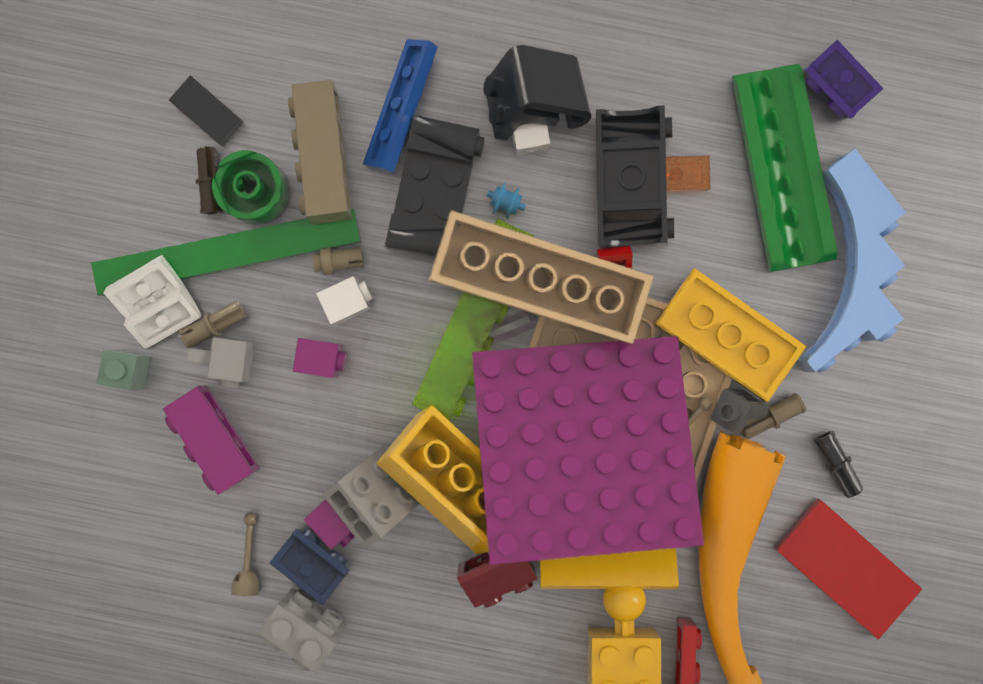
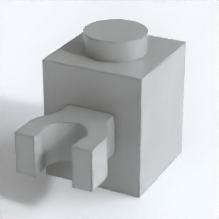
[187,337,255,388]

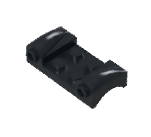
[596,105,674,248]
[384,114,485,259]

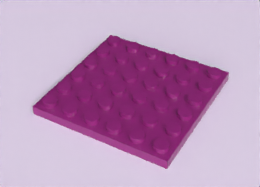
[472,336,704,565]

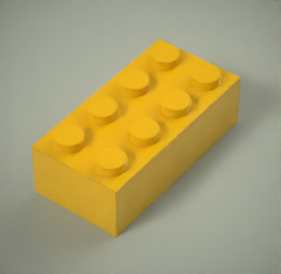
[376,405,489,554]

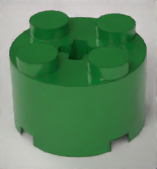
[212,150,289,224]

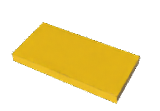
[654,268,807,402]
[540,548,679,589]

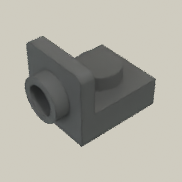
[711,389,771,434]

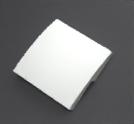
[104,255,201,349]

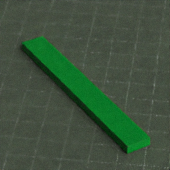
[91,209,362,296]

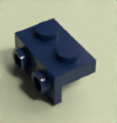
[269,528,350,605]

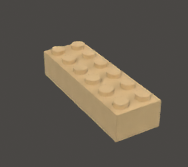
[428,211,654,344]

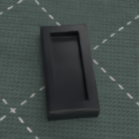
[169,75,243,146]

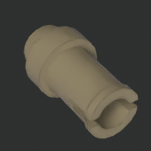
[312,246,364,275]

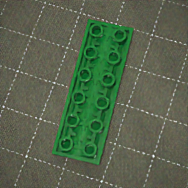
[732,63,838,272]

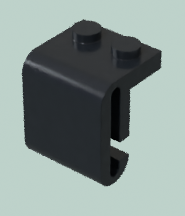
[483,45,592,141]

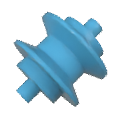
[486,182,526,219]

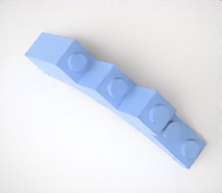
[797,149,906,373]

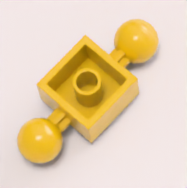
[588,587,661,684]

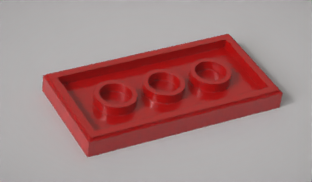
[774,498,922,640]

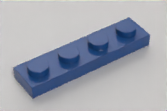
[363,39,438,173]

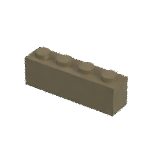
[288,79,353,225]

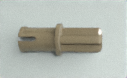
[179,301,246,348]
[741,393,806,439]

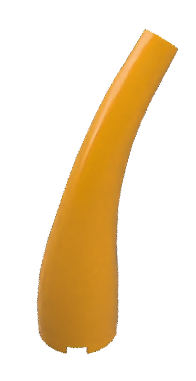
[698,431,787,684]

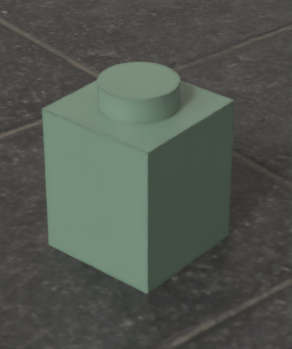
[96,350,151,390]

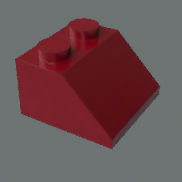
[457,552,537,608]

